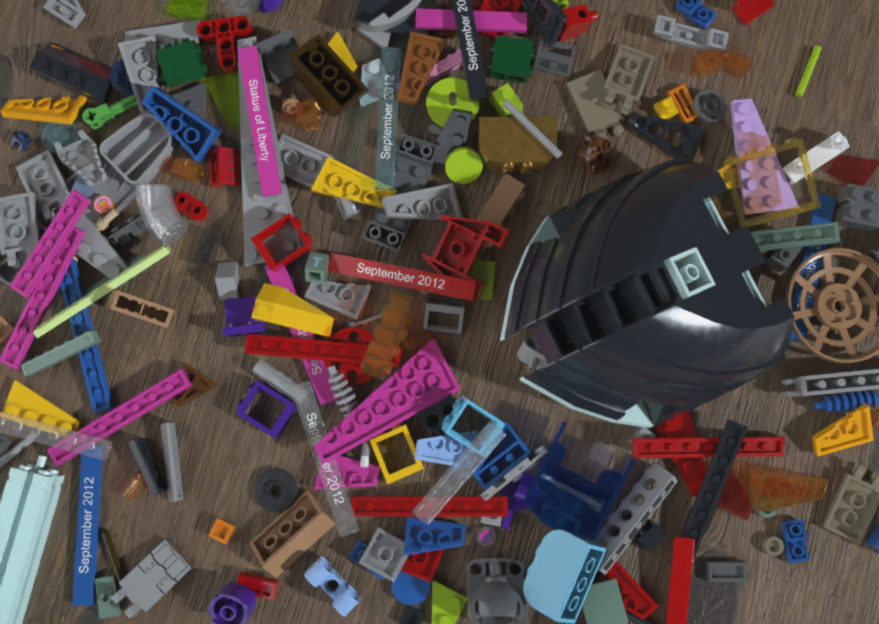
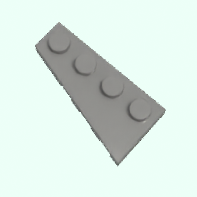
[75,212,130,279]

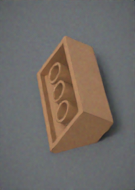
[250,490,336,578]

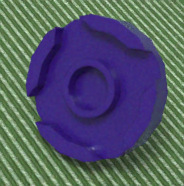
[500,472,539,511]

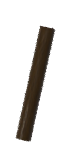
[101,531,125,589]

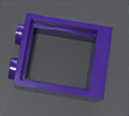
[236,380,299,439]

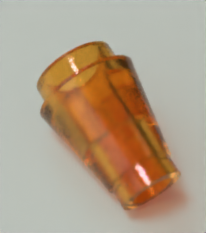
[123,470,148,500]

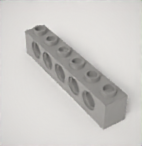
[593,462,678,575]

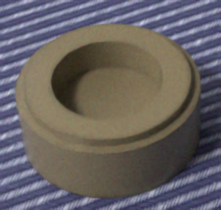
[762,535,784,556]

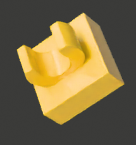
[653,96,679,119]

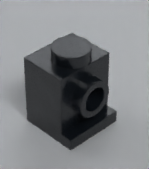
[633,519,666,552]

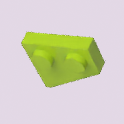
[432,580,467,624]

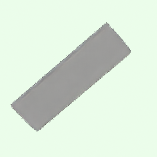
[160,422,183,502]

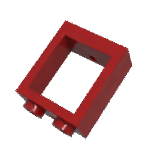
[251,213,314,273]

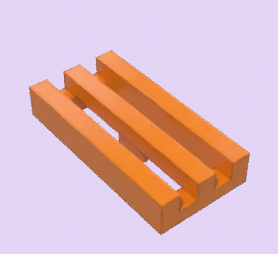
[666,84,699,123]

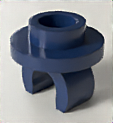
[11,131,32,152]

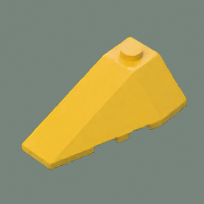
[251,283,334,337]

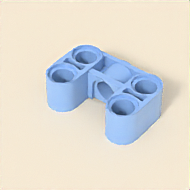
[304,556,361,617]

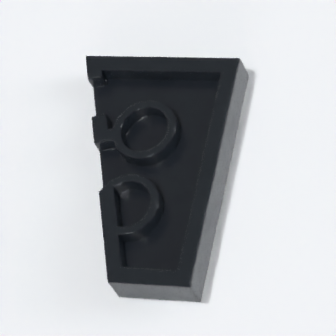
[434,108,472,164]

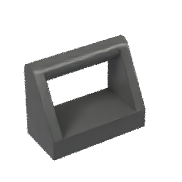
[533,37,577,77]
[423,296,465,335]

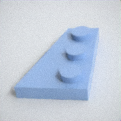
[414,430,477,469]

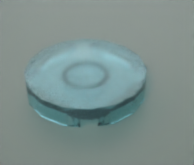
[41,122,80,154]

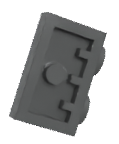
[257,28,299,84]

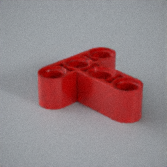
[196,16,253,76]

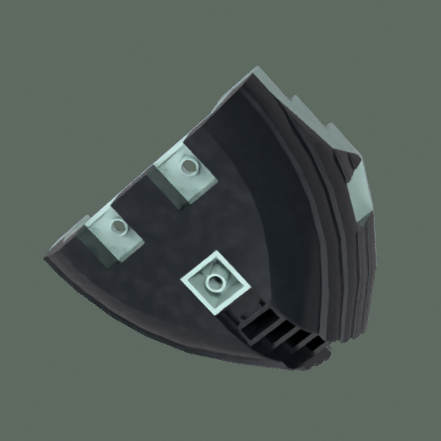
[500,157,795,428]

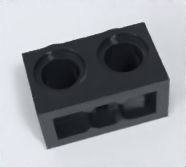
[418,394,463,435]

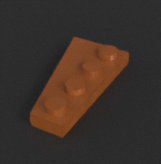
[397,32,447,105]

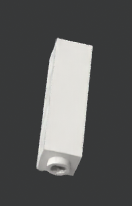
[782,131,850,186]

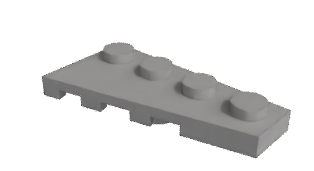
[124,20,202,50]
[118,35,159,115]
[381,183,462,220]

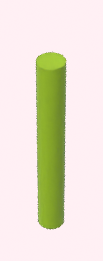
[795,45,822,98]

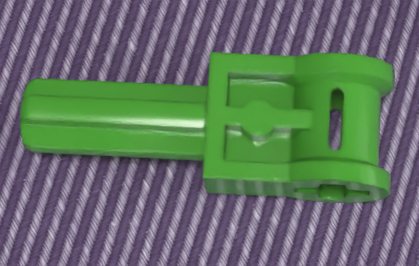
[82,95,137,130]

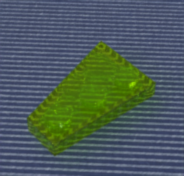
[203,72,240,130]

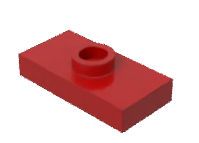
[237,571,278,601]

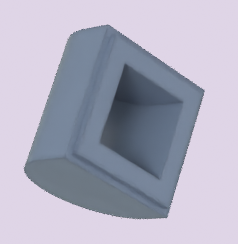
[71,175,95,198]

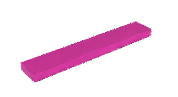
[415,8,527,33]
[9,189,92,297]

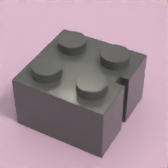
[834,183,879,233]

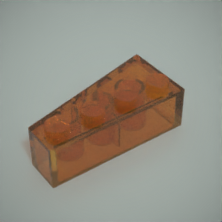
[361,290,414,380]

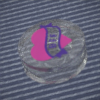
[476,526,496,547]

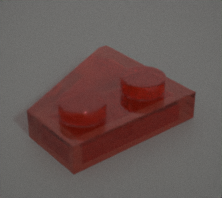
[827,154,879,186]
[716,470,756,521]

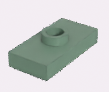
[94,575,121,619]

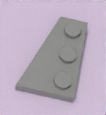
[304,281,373,321]

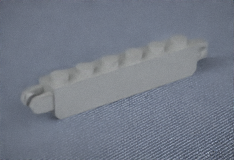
[781,369,879,397]

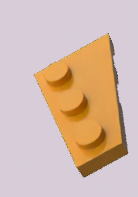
[812,403,874,456]

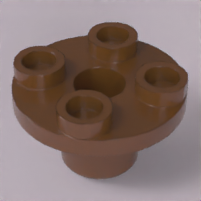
[577,136,612,175]

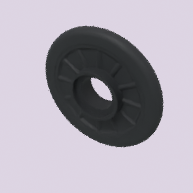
[255,469,298,512]

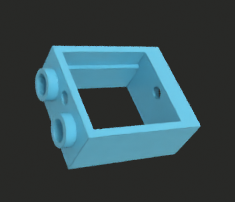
[442,396,505,457]

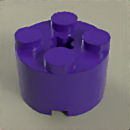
[209,582,256,624]

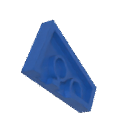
[403,516,466,556]

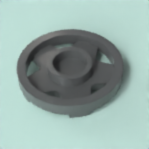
[692,89,727,123]

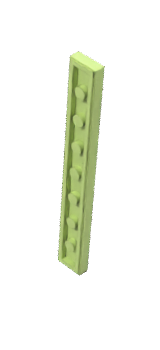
[33,244,171,338]

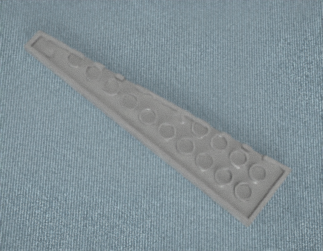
[238,36,300,267]

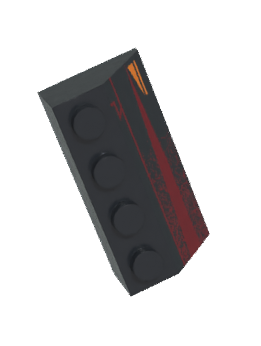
[29,42,120,104]

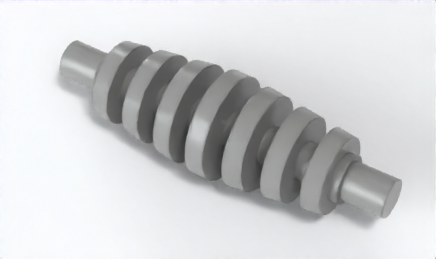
[327,365,359,417]

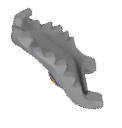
[52,129,107,187]

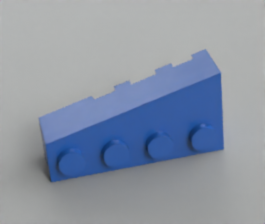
[142,86,222,162]

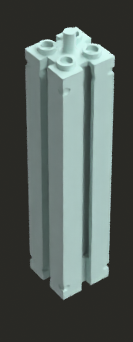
[0,455,65,624]

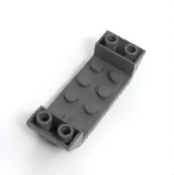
[363,134,438,252]

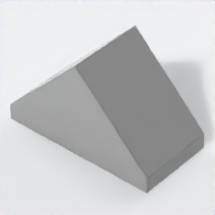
[215,262,240,301]

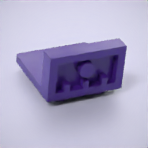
[222,296,266,338]

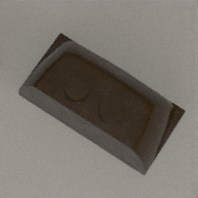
[289,34,369,117]

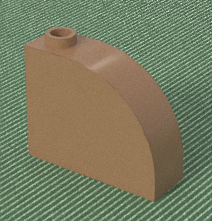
[102,290,174,328]

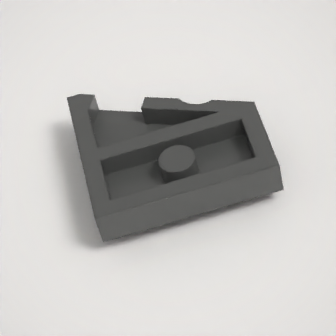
[172,83,207,119]

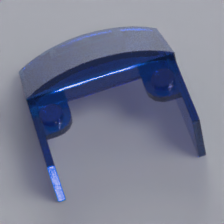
[523,421,636,539]

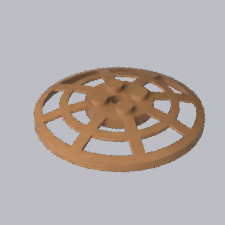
[786,248,879,363]

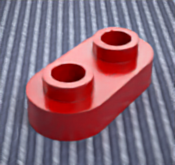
[173,191,209,222]

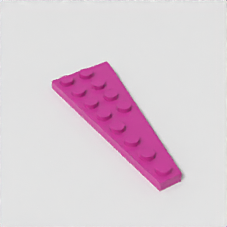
[313,339,460,464]

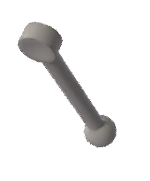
[350,311,388,327]

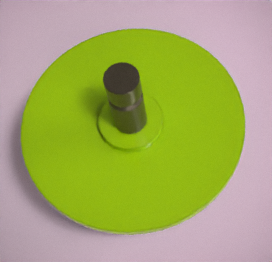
[426,78,479,127]

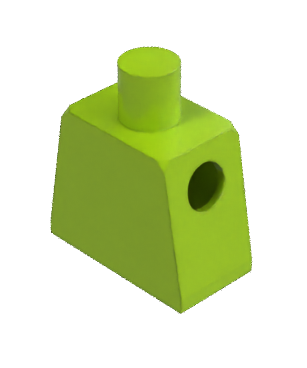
[489,83,523,117]

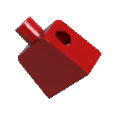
[557,4,598,42]

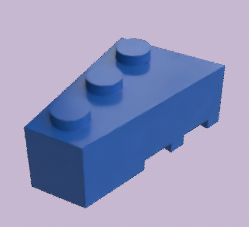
[472,422,531,490]

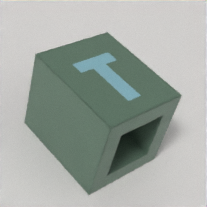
[305,252,329,284]

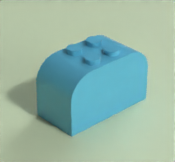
[523,530,607,624]

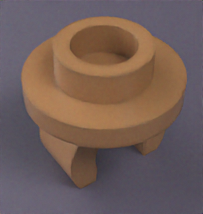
[282,94,301,114]

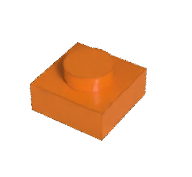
[208,517,236,545]

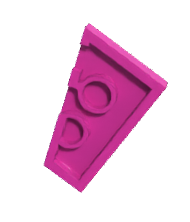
[314,455,381,490]

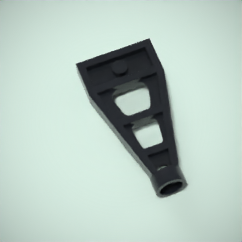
[521,0,568,46]
[626,111,706,162]

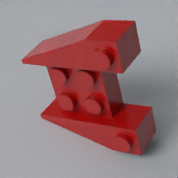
[422,215,513,301]

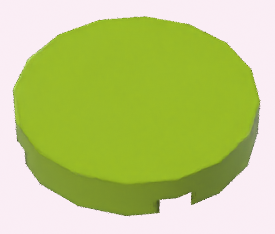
[445,147,483,184]

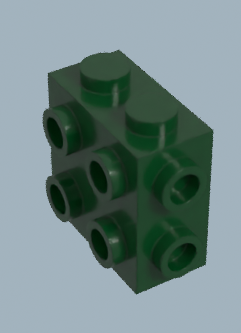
[487,35,536,84]
[155,37,208,88]

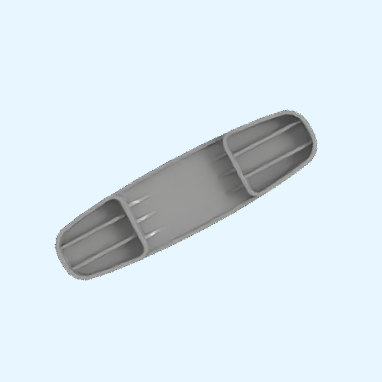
[0,114,177,286]

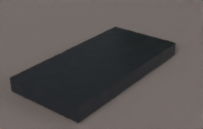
[353,0,433,40]

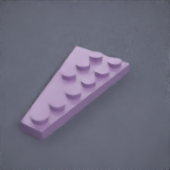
[730,99,799,215]

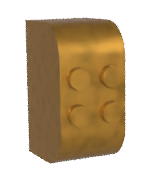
[478,117,557,175]

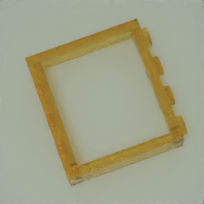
[722,137,821,229]

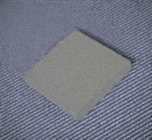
[358,527,409,583]

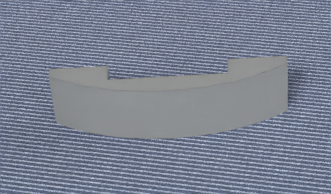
[366,0,422,32]
[653,15,729,51]

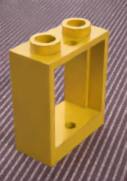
[370,423,424,484]

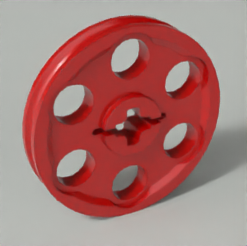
[324,327,380,385]

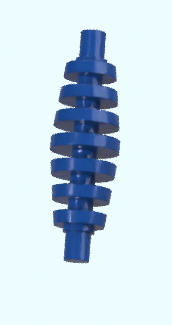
[813,390,879,412]

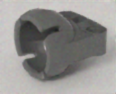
[466,558,526,624]

